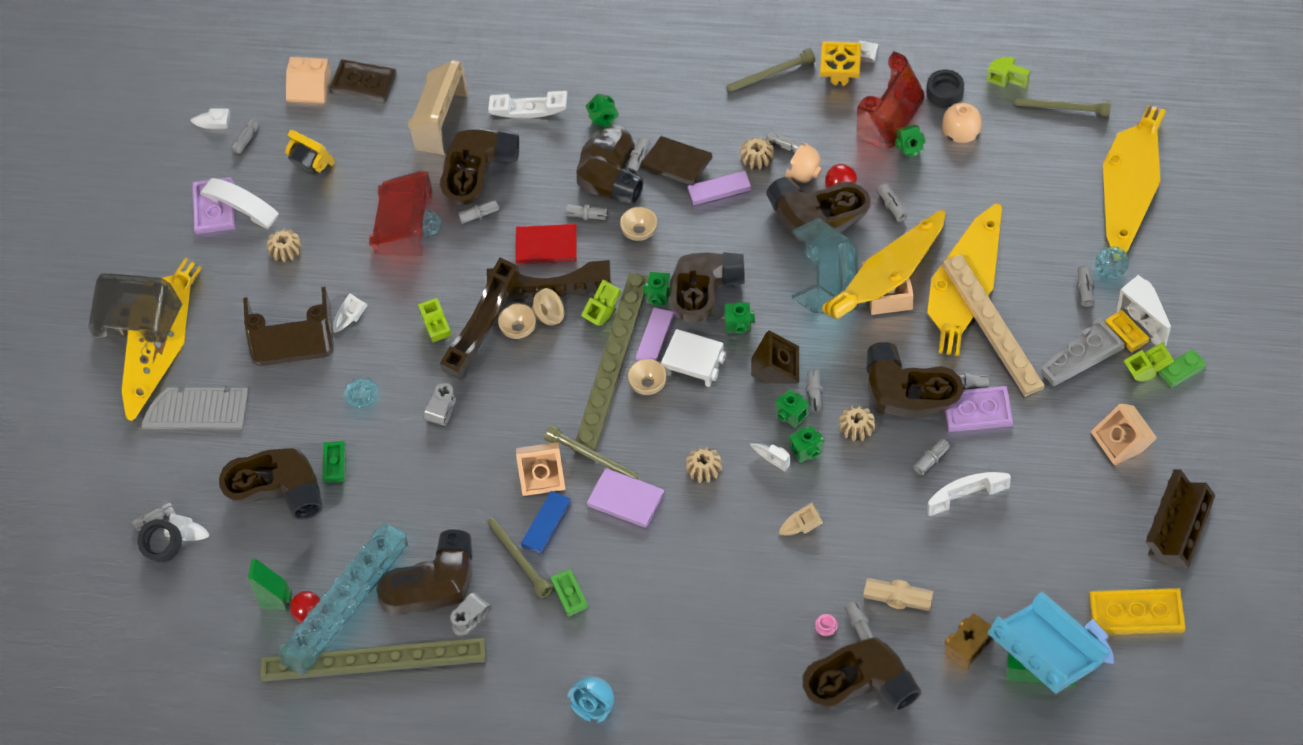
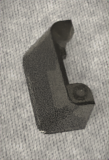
[88,273,182,343]

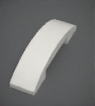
[488,91,568,118]
[200,178,279,230]
[927,472,1011,516]

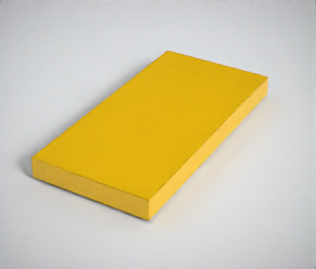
[1089,588,1186,635]

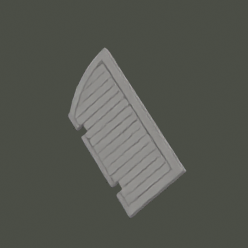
[142,387,249,430]

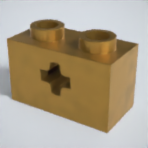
[944,613,993,670]

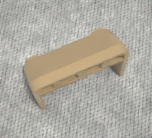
[408,60,468,155]

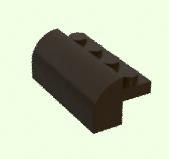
[1146,469,1216,568]

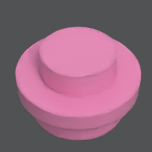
[815,614,838,636]

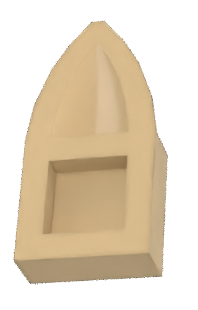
[779,503,824,535]

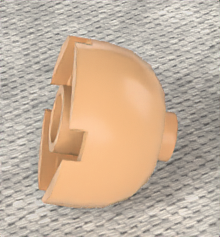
[942,102,982,143]
[785,142,822,184]

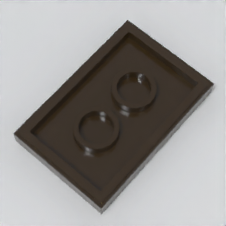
[329,59,397,103]
[641,136,713,186]

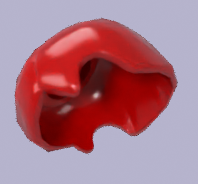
[824,163,857,188]
[290,591,324,624]

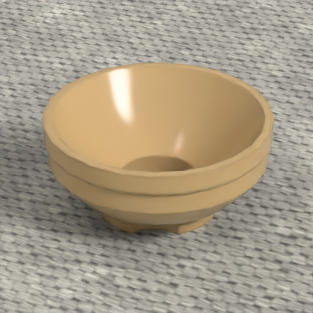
[620,207,657,241]
[532,288,564,326]
[498,304,536,339]
[628,359,666,395]

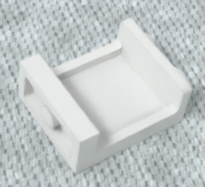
[661,329,726,387]

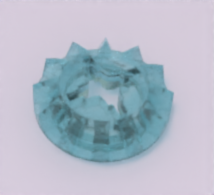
[409,210,441,238]
[1095,246,1129,279]
[344,376,378,407]

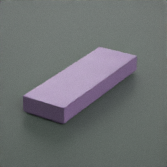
[687,171,751,206]
[635,308,674,362]

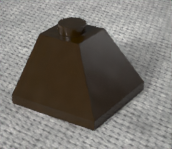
[751,330,799,384]

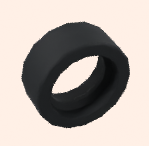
[926,69,965,108]
[137,519,182,562]

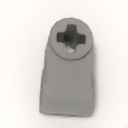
[424,383,456,426]
[450,593,491,636]

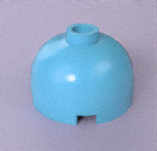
[567,676,614,722]

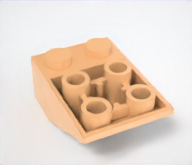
[862,261,914,315]

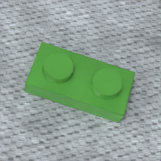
[1158,349,1207,388]
[550,569,588,617]

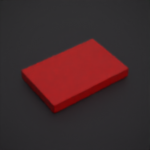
[515,224,577,264]

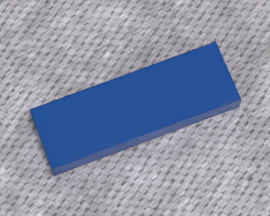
[521,491,571,554]

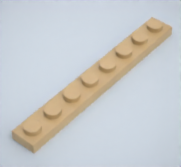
[942,254,1045,397]

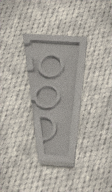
[1041,318,1125,386]

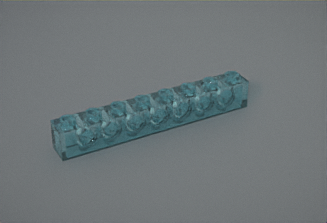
[278,523,409,676]

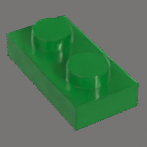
[322,441,346,484]

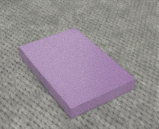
[192,177,235,234]
[945,386,1013,432]
[587,468,664,528]

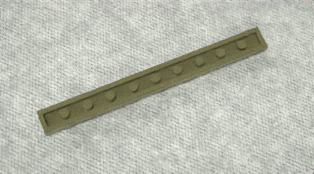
[575,273,649,452]
[261,638,486,682]

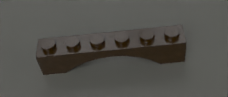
[440,257,520,380]
[487,260,611,299]

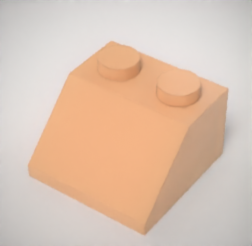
[286,57,332,104]
[1091,404,1157,465]
[516,442,565,496]

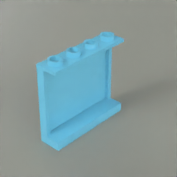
[988,592,1110,694]

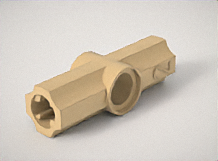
[864,578,934,611]

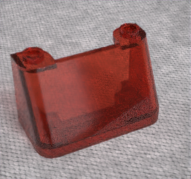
[856,51,924,148]
[369,171,433,256]

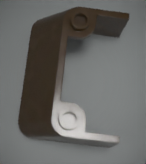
[243,287,334,366]

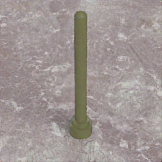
[727,48,816,92]
[1014,98,1111,117]
[544,424,639,480]
[488,518,554,599]

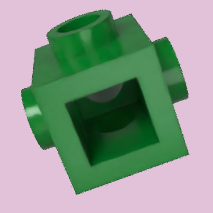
[585,93,619,127]
[895,124,926,157]
[643,272,671,306]
[725,302,755,333]
[775,389,809,428]
[789,425,824,463]

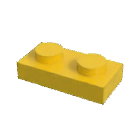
[1105,309,1149,353]

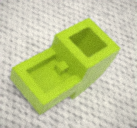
[986,57,1030,88]
[581,280,622,326]
[418,298,452,343]
[1124,343,1174,381]

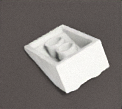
[1116,275,1171,347]

